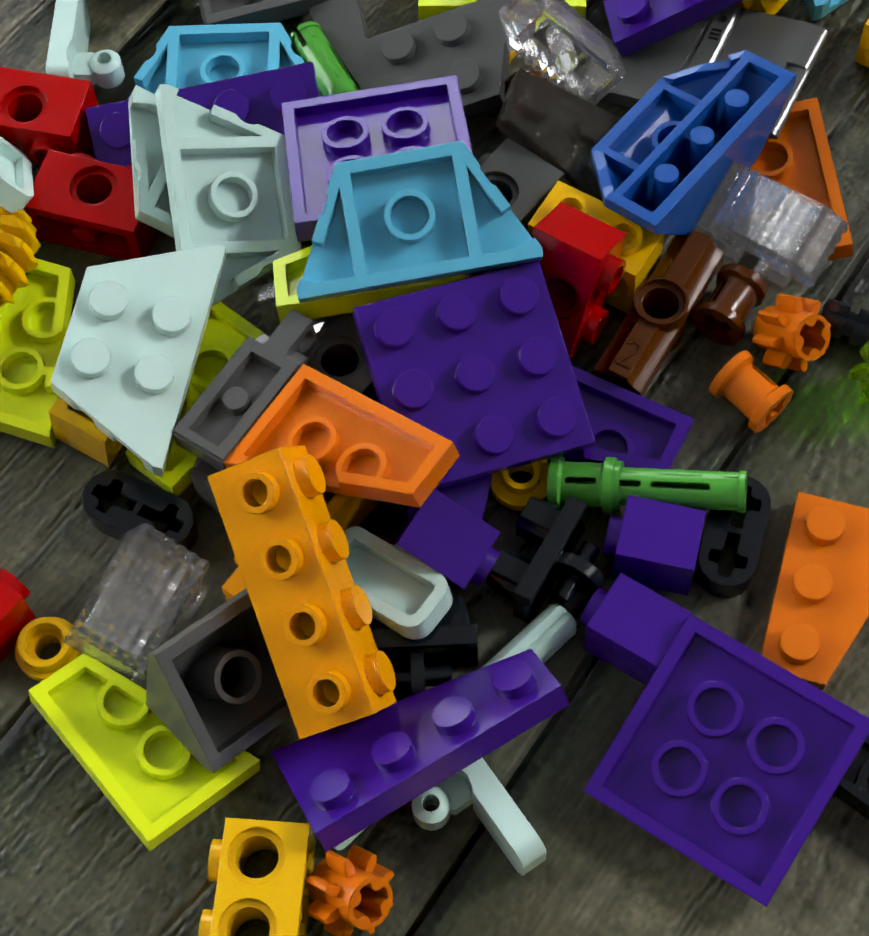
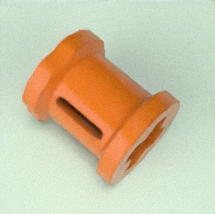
[709,350,794,433]

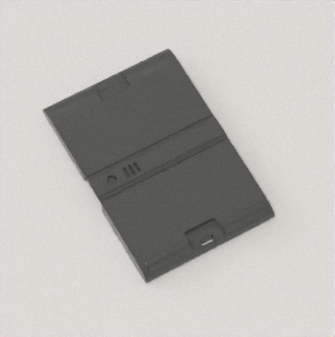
[582,5,829,139]

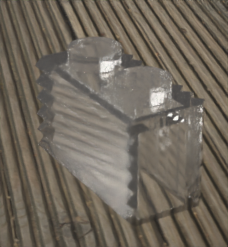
[498,0,626,111]
[695,161,848,289]
[64,523,210,682]

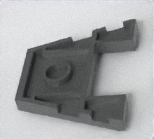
[309,0,515,118]

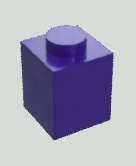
[391,489,501,590]
[603,495,706,596]
[580,573,691,686]

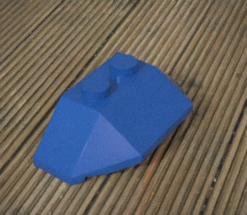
[591,50,796,235]

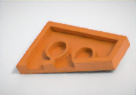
[736,97,853,268]
[223,364,460,508]
[760,491,869,691]

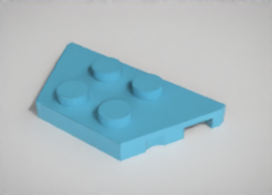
[128,23,305,99]
[297,141,543,303]

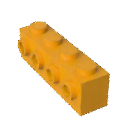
[207,445,397,739]

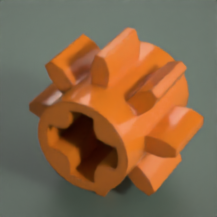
[752,293,831,372]
[306,845,394,936]

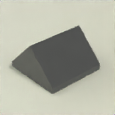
[146,589,291,773]

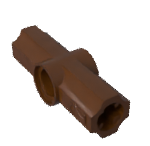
[592,230,724,396]

